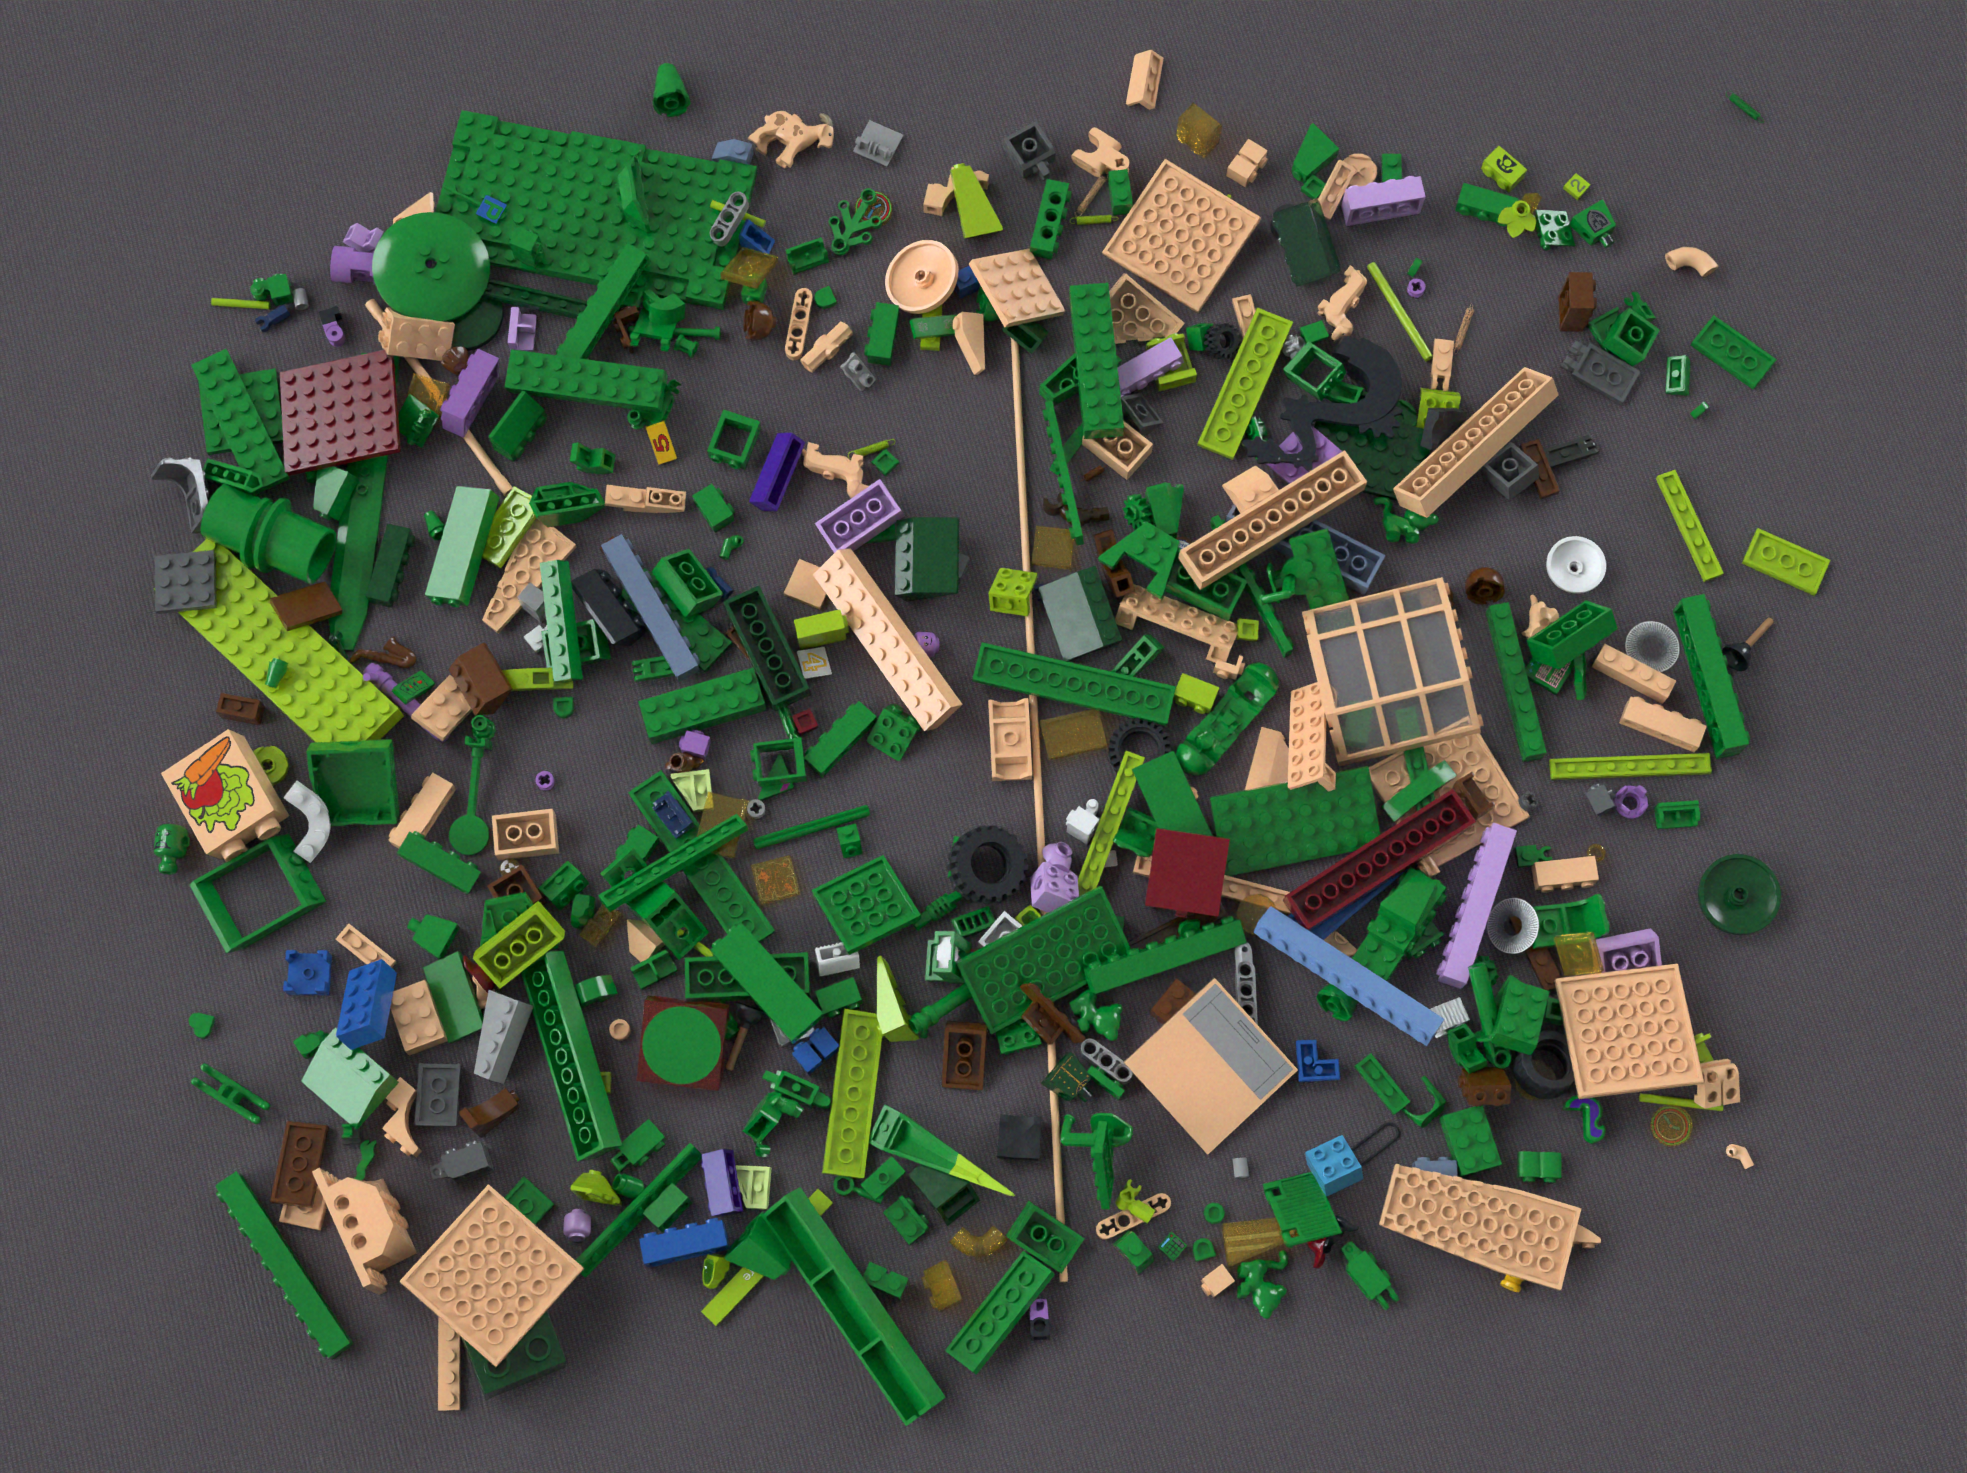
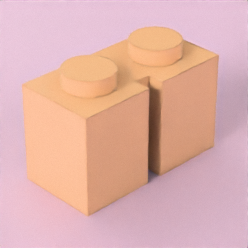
[1226,139,1268,187]

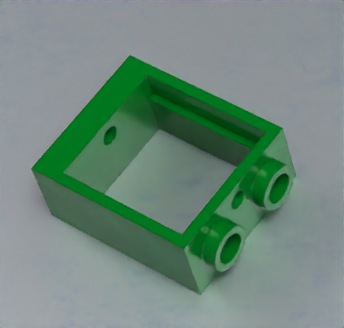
[1283,341,1346,401]
[707,409,761,469]
[750,737,807,787]

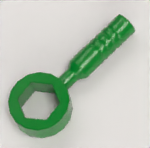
[833,1176,884,1204]

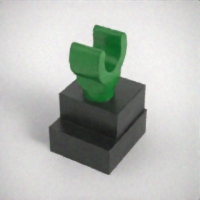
[341,1123,362,1145]

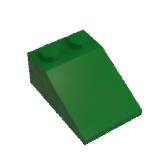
[541,619,611,668]
[1006,1201,1085,1274]

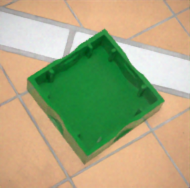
[306,739,400,826]

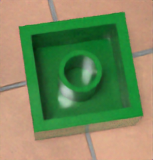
[1602,308,1660,367]

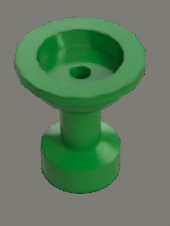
[471,715,496,740]

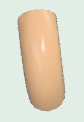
[1665,247,1718,277]

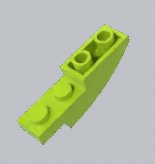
[502,668,573,691]

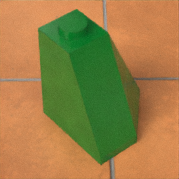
[1145,482,1184,539]
[725,1211,792,1280]

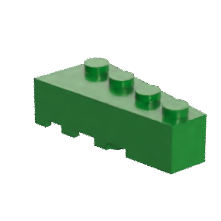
[1039,353,1122,406]

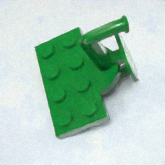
[1259,528,1350,610]
[1060,1113,1133,1210]

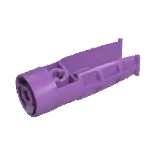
[330,246,432,285]

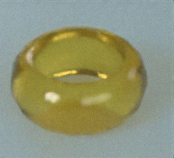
[1587,844,1606,862]

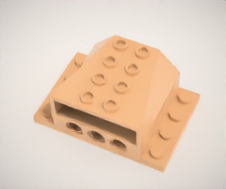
[312,1168,417,1295]

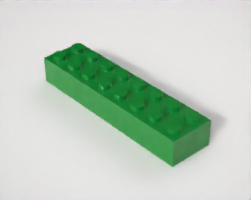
[1069,283,1124,439]
[505,349,668,413]
[1673,594,1750,759]

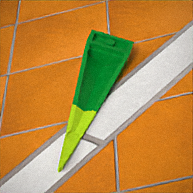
[869,1104,1015,1196]

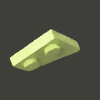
[671,769,714,812]
[736,1165,772,1210]

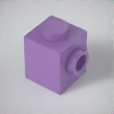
[679,730,711,761]

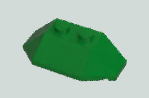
[615,155,651,233]
[529,482,605,528]

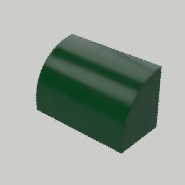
[1002,321,1048,354]

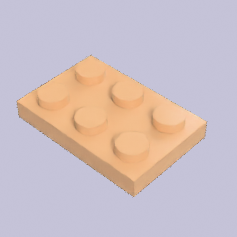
[411,675,472,741]

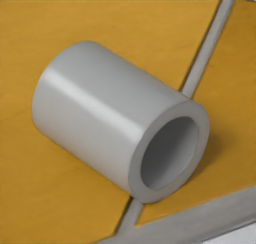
[292,288,309,310]
[1232,1157,1249,1178]

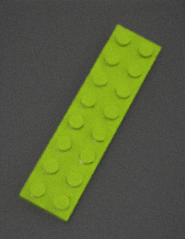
[1197,308,1293,460]
[822,1009,882,1179]

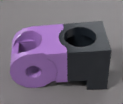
[319,306,346,347]
[1030,1299,1050,1341]

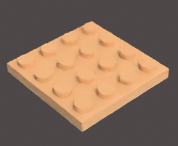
[969,249,1065,327]

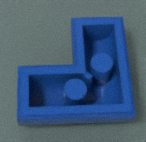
[1295,1040,1340,1082]

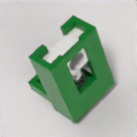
[925,931,972,984]

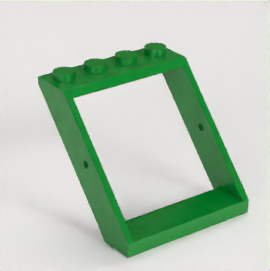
[190,834,326,954]

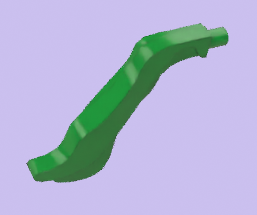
[354,1140,377,1181]

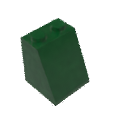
[909,1164,980,1226]

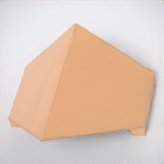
[627,919,665,962]

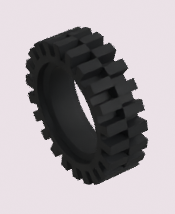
[1108,718,1171,783]

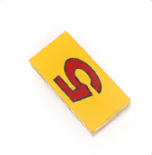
[646,421,677,465]

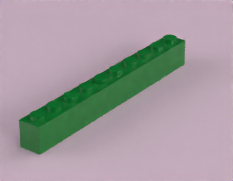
[215,1171,354,1359]

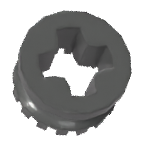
[1518,791,1539,812]

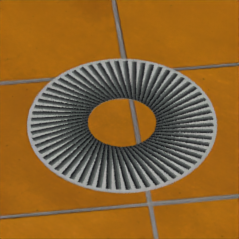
[1625,621,1679,672]
[1487,898,1539,954]

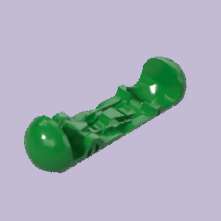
[1176,662,1279,776]

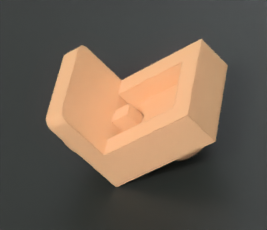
[1213,655,1245,680]

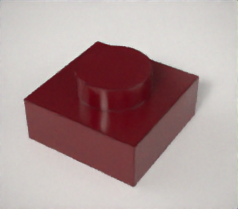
[792,708,819,736]

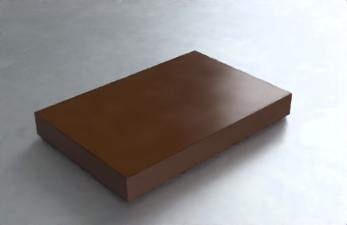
[270,581,342,631]

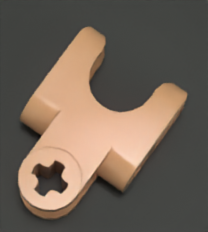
[1071,127,1129,177]

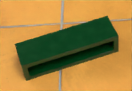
[366,524,415,608]

